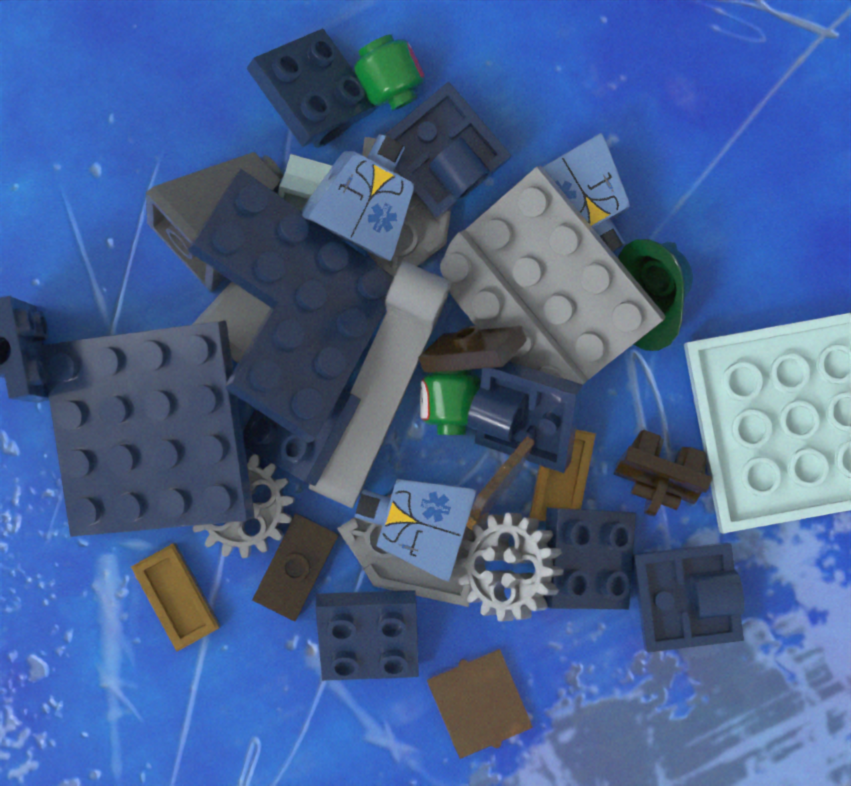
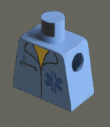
[543,133,630,252]
[301,134,414,261]
[354,479,476,582]

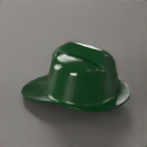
[618,239,693,351]

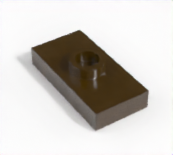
[418,325,527,373]
[252,513,339,622]

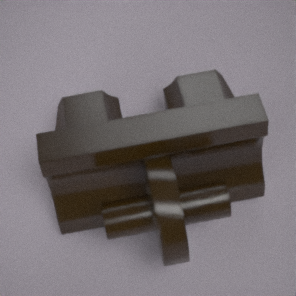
[614,430,712,517]

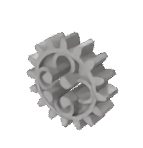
[192,454,295,558]
[457,513,563,621]

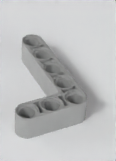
[309,261,451,509]

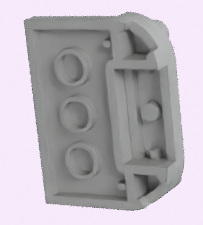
[440,165,666,384]

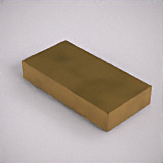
[529,430,596,522]
[131,543,221,652]

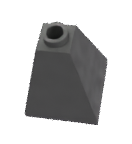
[146,152,283,292]

